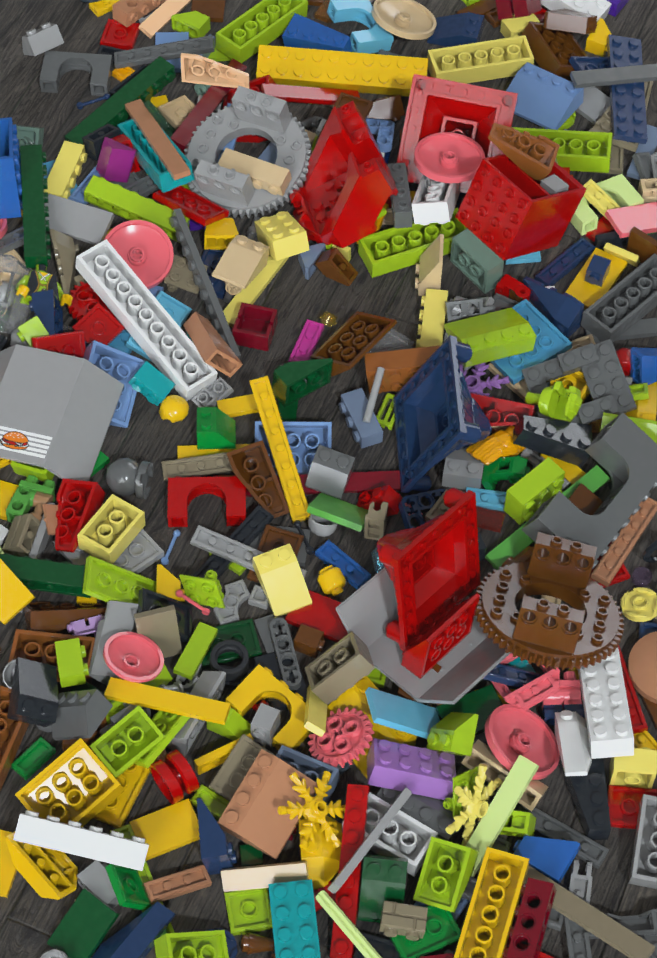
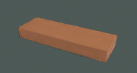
[143,864,212,905]

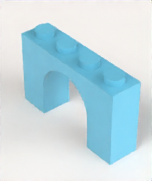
[327,0,394,54]

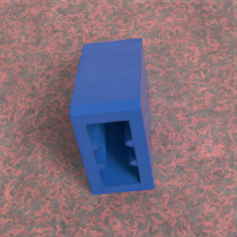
[630,347,657,385]
[512,836,581,884]

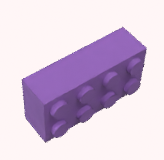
[367,738,456,800]

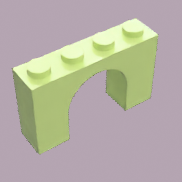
[570,174,644,236]

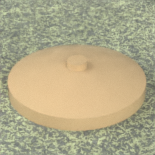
[371,0,437,40]

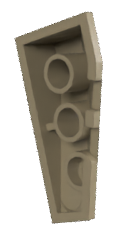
[50,229,80,308]

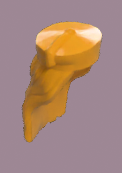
[466,425,526,466]

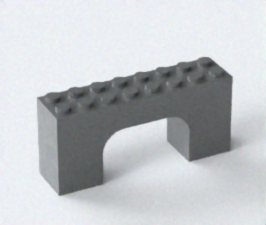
[521,412,657,569]

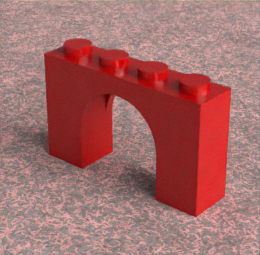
[167,475,246,527]

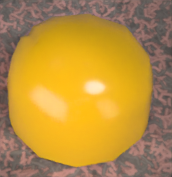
[159,395,189,423]

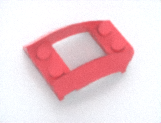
[491,653,560,710]

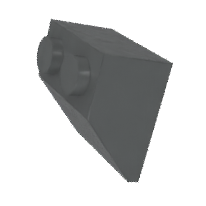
[305,445,355,500]

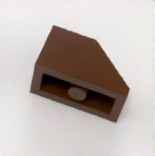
[315,248,358,286]

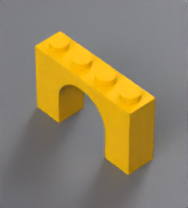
[226,664,312,751]

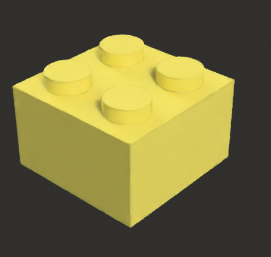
[609,747,657,789]

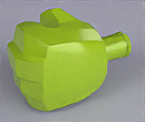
[525,380,583,422]

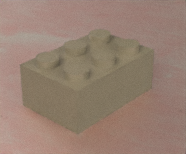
[305,631,375,705]

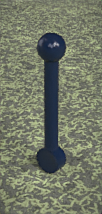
[76,93,111,109]

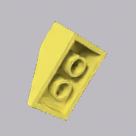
[252,543,312,618]

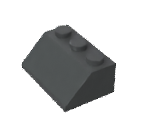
[52,689,113,741]

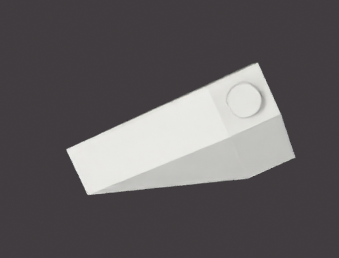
[555,710,592,776]

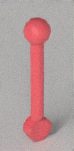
[175,590,210,615]

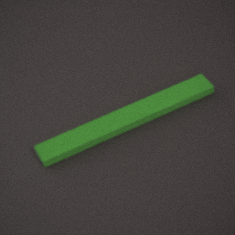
[485,465,610,570]

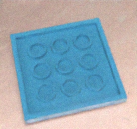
[490,299,572,385]

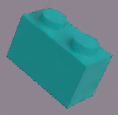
[128,361,176,406]

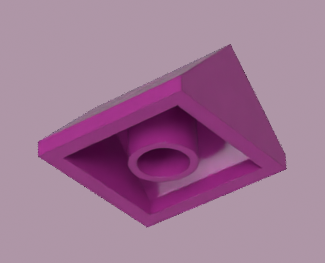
[96,137,137,183]

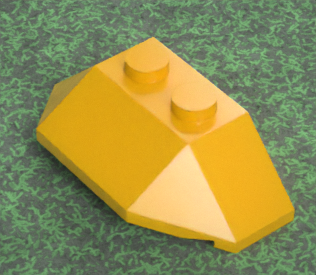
[298,815,342,889]
[5,832,78,900]

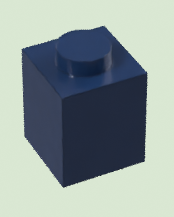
[585,254,611,287]

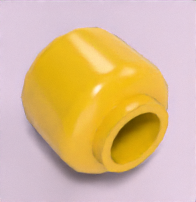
[317,565,346,596]

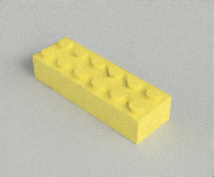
[427,35,534,84]

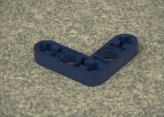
[398,489,445,529]

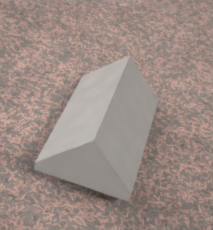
[89,600,138,686]

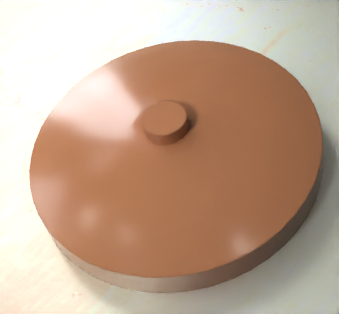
[627,631,657,704]

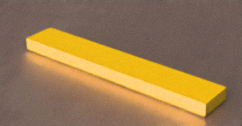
[104,677,231,725]

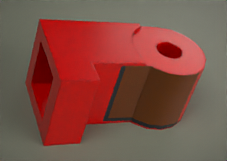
[495,274,531,303]

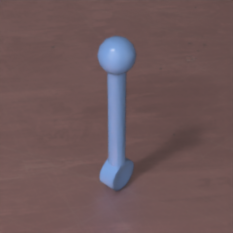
[161,529,181,565]

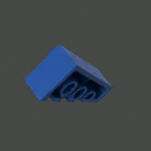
[282,13,352,52]

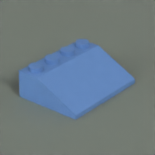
[506,62,584,130]
[83,340,145,428]
[255,421,332,475]

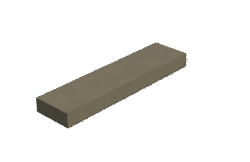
[161,452,233,482]

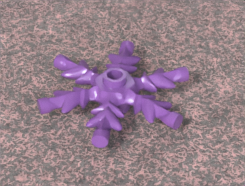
[459,363,510,396]

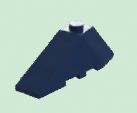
[92,901,176,958]

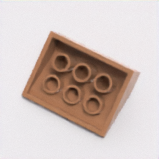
[217,749,318,859]

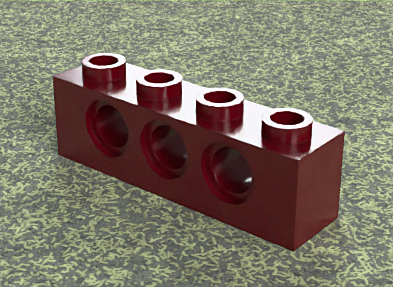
[503,877,557,958]

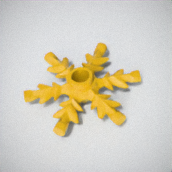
[277,771,345,849]

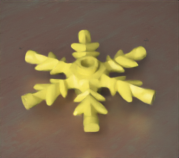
[445,764,503,846]

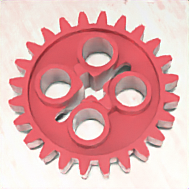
[308,707,374,768]

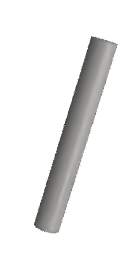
[363,367,385,423]

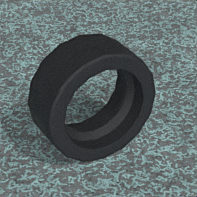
[210,640,249,681]

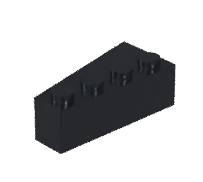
[513,415,592,467]
[558,757,611,840]

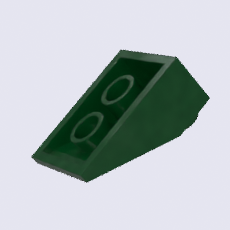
[272,358,333,408]
[358,854,408,923]

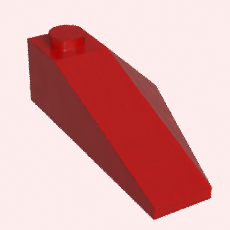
[55,478,106,553]

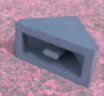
[298,243,326,280]

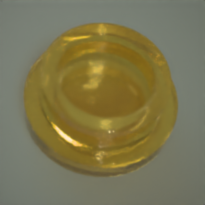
[319,311,337,327]

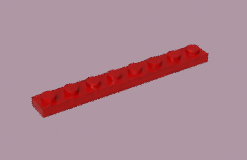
[330,784,370,958]

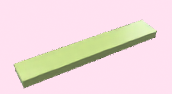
[466,755,539,878]

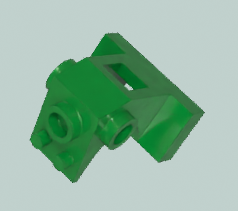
[481,456,530,491]

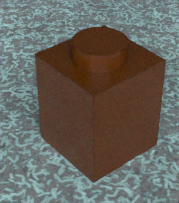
[294,624,326,658]

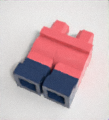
[542,671,585,726]

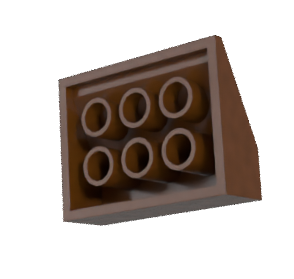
[520,21,587,81]
[310,311,397,377]

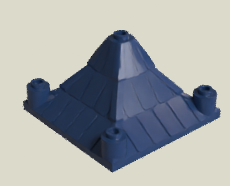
[393,335,492,494]

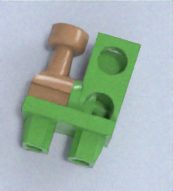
[6,475,55,523]

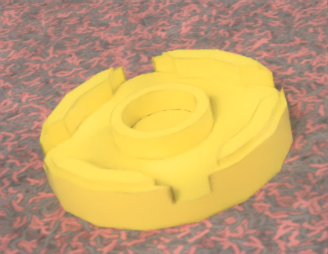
[620,587,657,622]

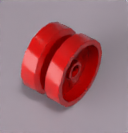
[149,749,199,804]

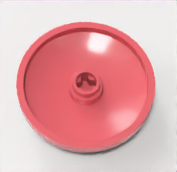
[414,132,485,183]
[104,220,174,289]
[485,704,560,780]

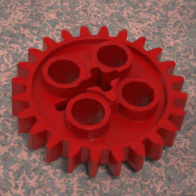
[67,281,116,322]

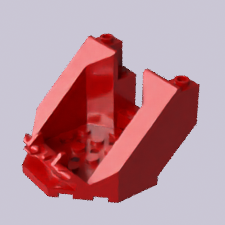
[289,101,398,248]

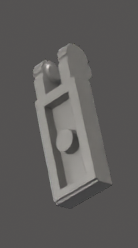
[569,860,593,904]

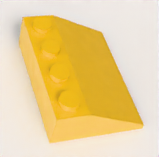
[327,676,417,779]
[15,738,125,827]

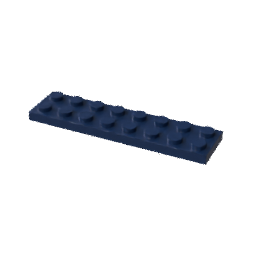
[607,34,648,144]

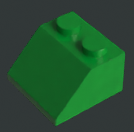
[197,407,236,450]

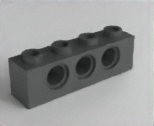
[388,163,413,228]

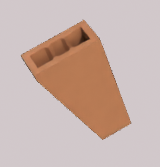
[183,312,243,378]

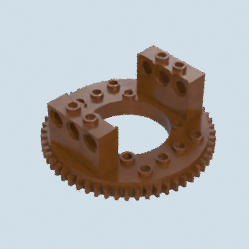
[475,532,624,670]

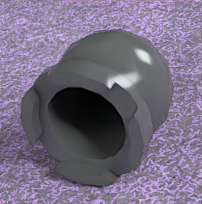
[106,458,154,499]

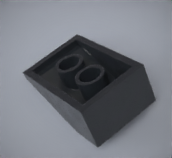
[7,657,59,727]

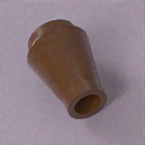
[241,932,274,955]

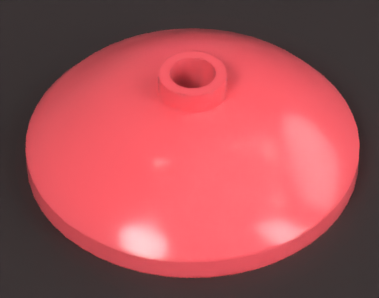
[103,632,164,683]

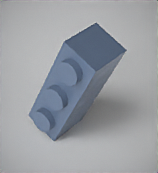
[339,388,383,449]

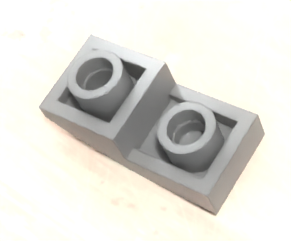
[191,377,234,407]

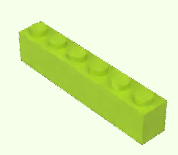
[84,175,190,243]

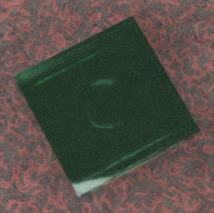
[144,101,175,137]

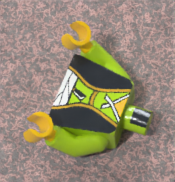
[16,264,73,306]

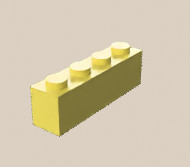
[45,141,87,199]
[416,288,448,348]

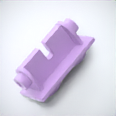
[67,614,105,637]

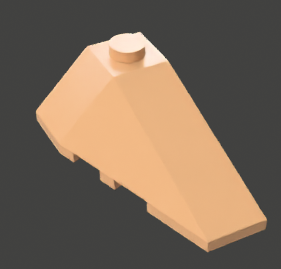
[181,53,249,89]

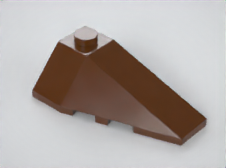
[24,601,107,633]

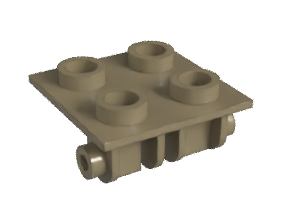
[164,255,208,294]

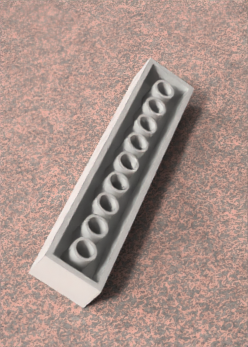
[76,239,218,401]

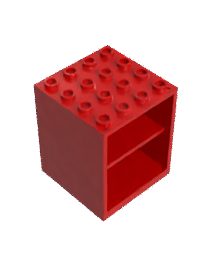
[455,154,587,261]

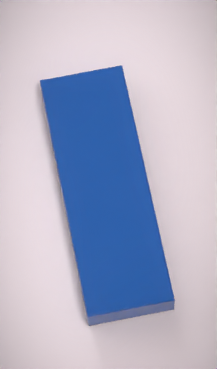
[315,539,371,590]

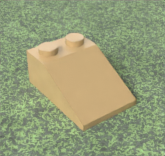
[415,234,444,296]
[212,235,270,289]

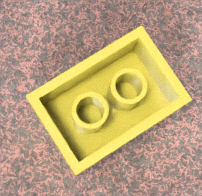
[254,211,309,261]
[77,494,145,564]

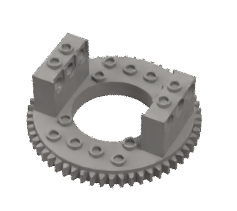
[184,86,312,218]

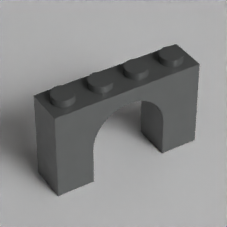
[39,51,113,96]

